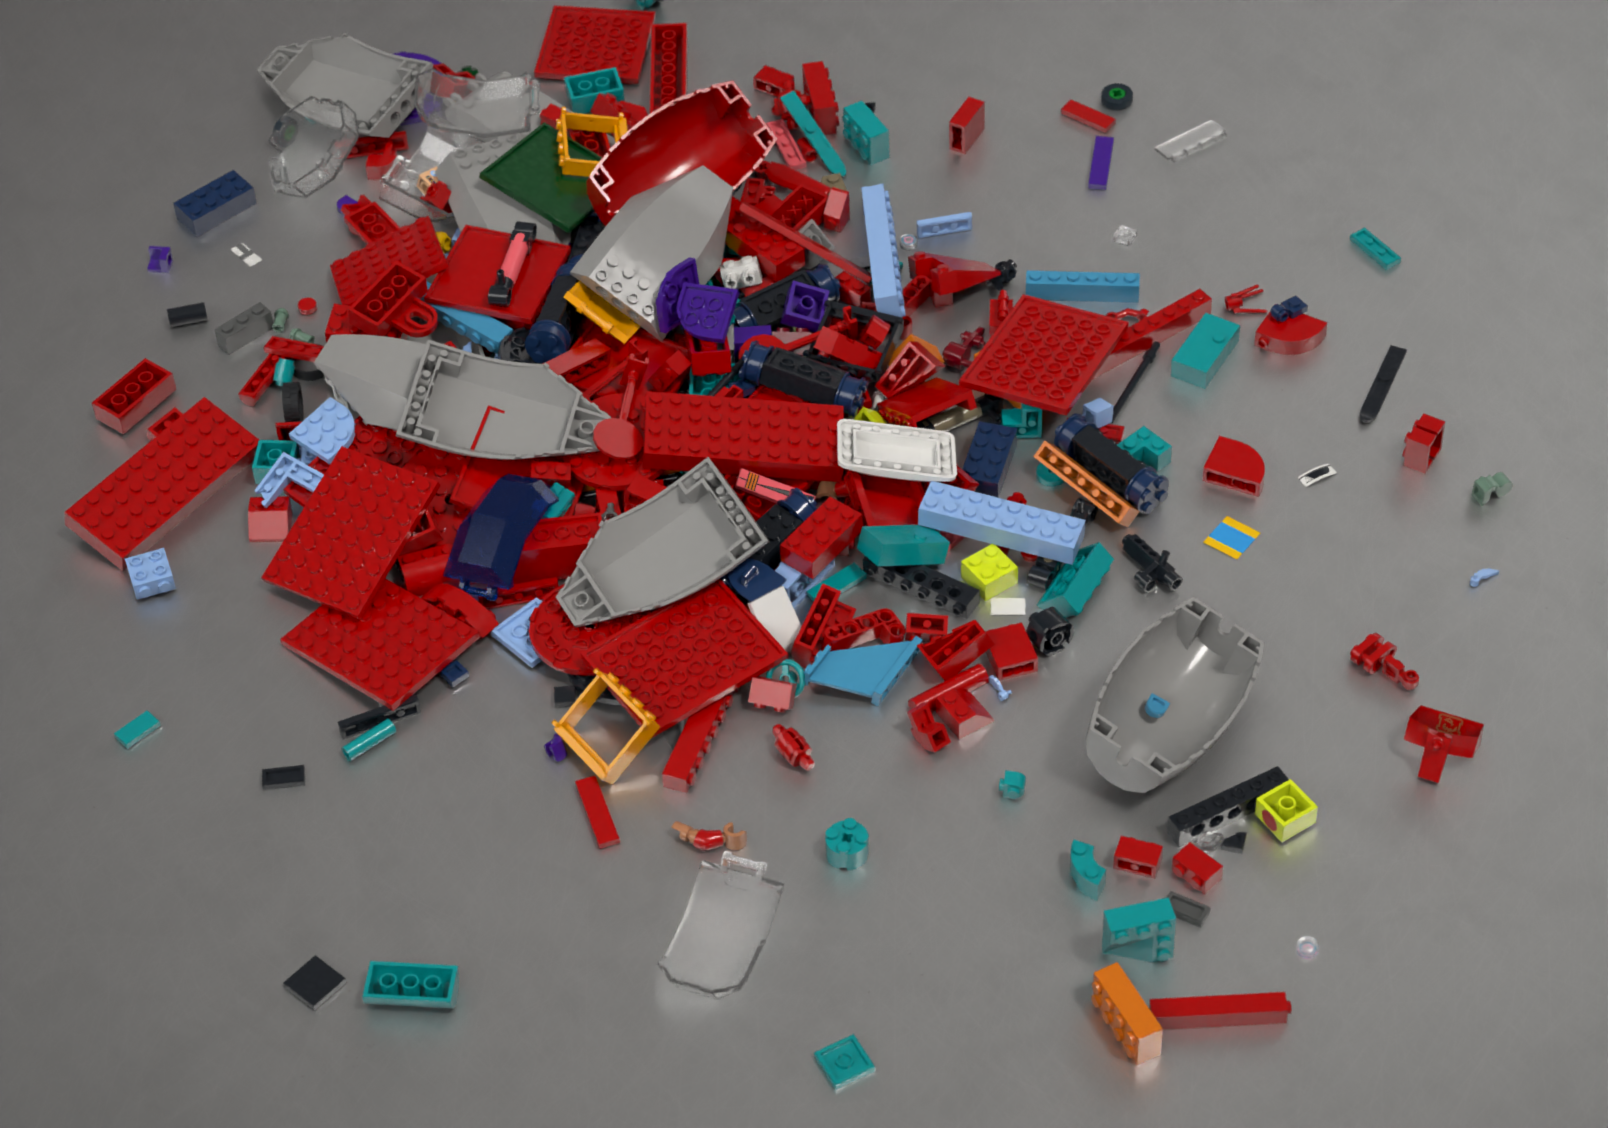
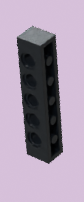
[862,556,980,619]
[1167,766,1289,847]

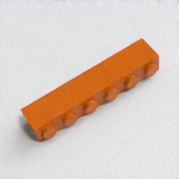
[1033,441,1140,527]

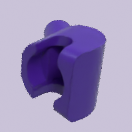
[544,733,567,762]

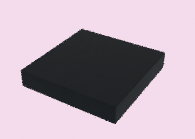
[283,955,347,1011]

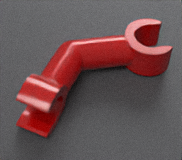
[1106,308,1149,321]

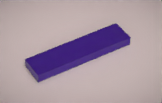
[1088,136,1114,190]

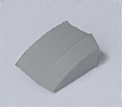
[797,219,835,269]

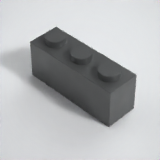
[214,302,273,355]

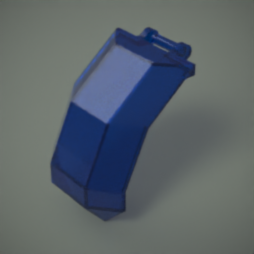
[443,474,559,601]

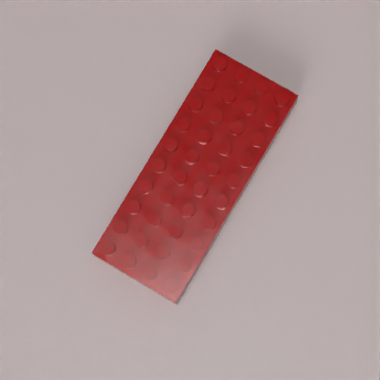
[643,391,844,482]
[64,397,259,571]

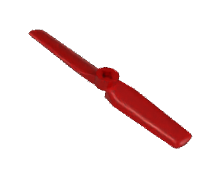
[754,161,831,195]

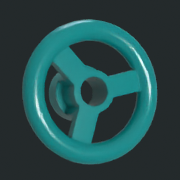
[766,659,805,698]

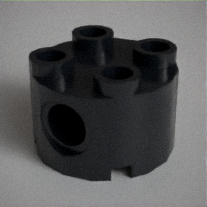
[1026,606,1074,656]

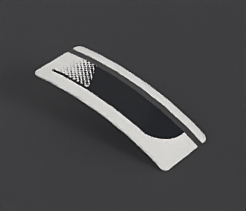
[1298,464,1337,487]

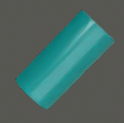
[362,961,459,1009]

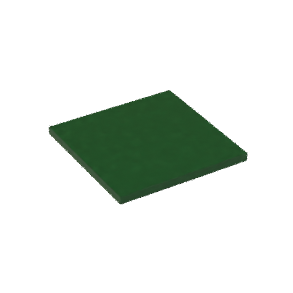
[479,122,602,233]

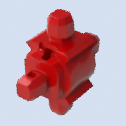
[771,80,811,131]

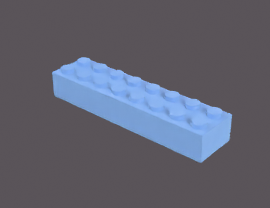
[918,481,1086,565]

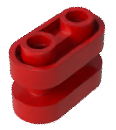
[1350,633,1397,674]

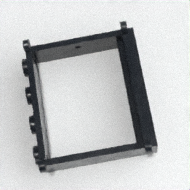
[802,300,904,383]

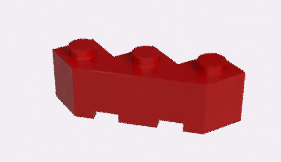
[814,326,883,369]

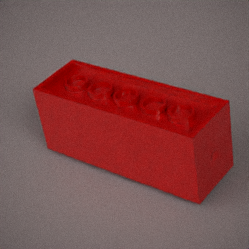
[480,512,602,588]

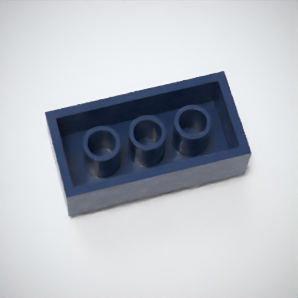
[173,170,257,237]
[962,421,1017,498]

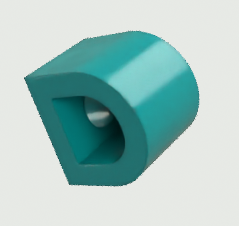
[999,770,1026,799]

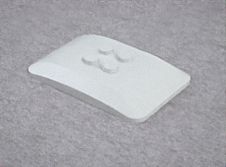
[837,419,957,482]

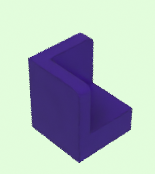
[147,246,173,273]

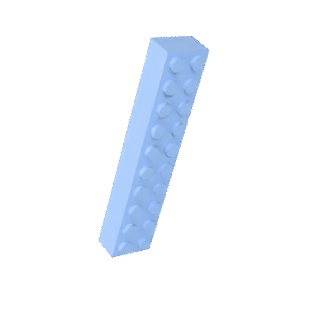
[862,184,906,325]

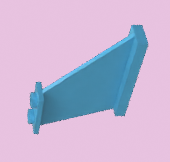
[804,636,923,706]

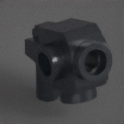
[987,259,1017,291]

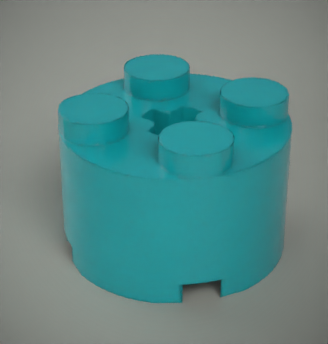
[825,818,869,870]

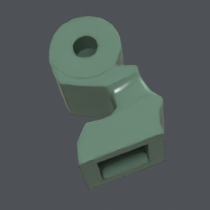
[1471,472,1513,506]

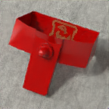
[1404,705,1484,783]

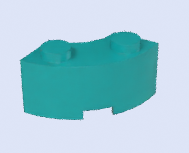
[1070,839,1106,901]

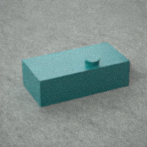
[1171,313,1240,389]
[857,525,950,566]

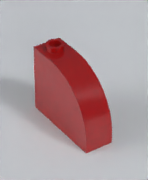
[1254,312,1328,355]
[1202,436,1265,497]

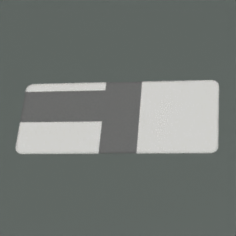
[231,243,262,267]

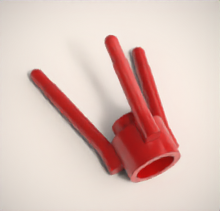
[1225,285,1268,314]

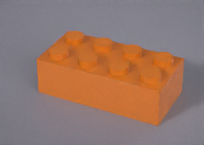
[1091,962,1163,1065]

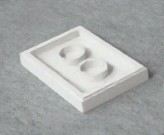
[748,586,802,653]

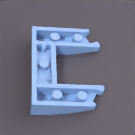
[254,452,324,508]

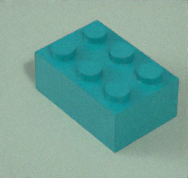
[564,67,625,114]
[842,100,890,165]

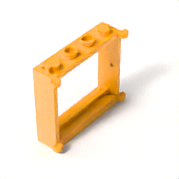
[556,107,627,177]
[551,668,660,785]

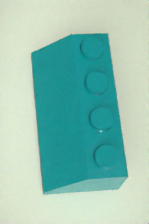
[1037,542,1114,618]

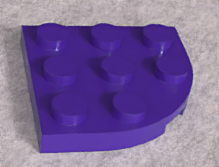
[655,257,699,333]
[677,282,739,343]

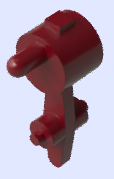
[942,327,985,370]

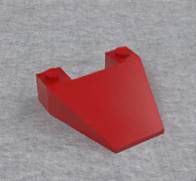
[908,251,1001,296]

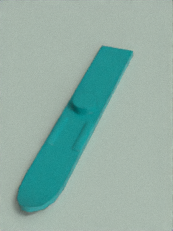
[780,90,846,177]

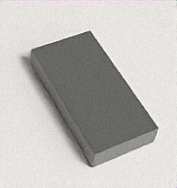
[1167,891,1211,927]

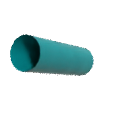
[341,719,397,761]

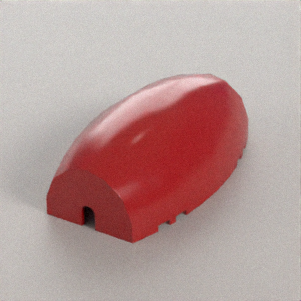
[586,80,777,226]

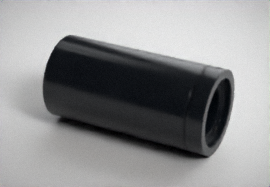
[167,302,208,327]

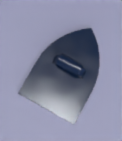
[727,558,786,602]

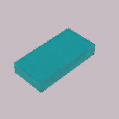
[114,711,161,749]

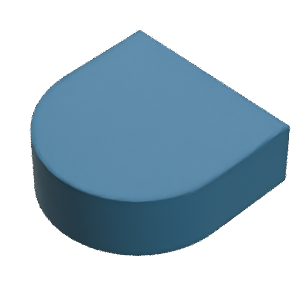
[1145,693,1170,718]

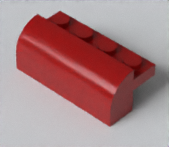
[398,537,487,598]
[791,584,856,669]

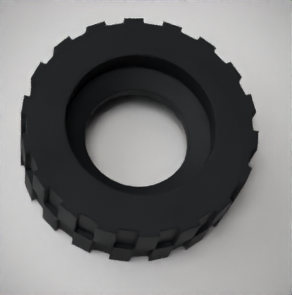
[282,382,304,422]

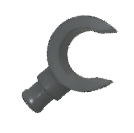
[602,503,618,522]

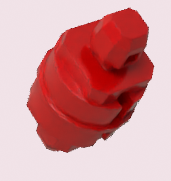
[772,724,815,771]

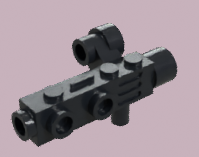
[1122,534,1183,592]

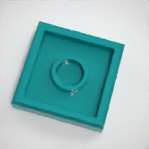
[814,1034,876,1090]

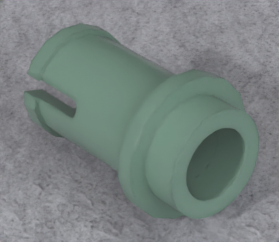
[272,308,289,333]
[289,328,315,344]

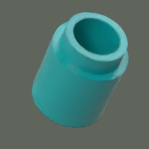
[273,358,295,386]

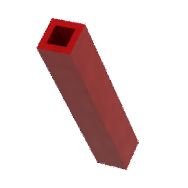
[1149,992,1292,1030]

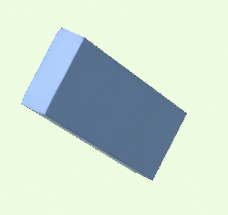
[917,212,972,238]

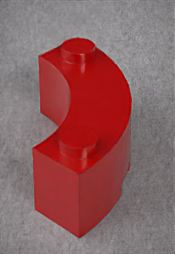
[421,583,499,640]

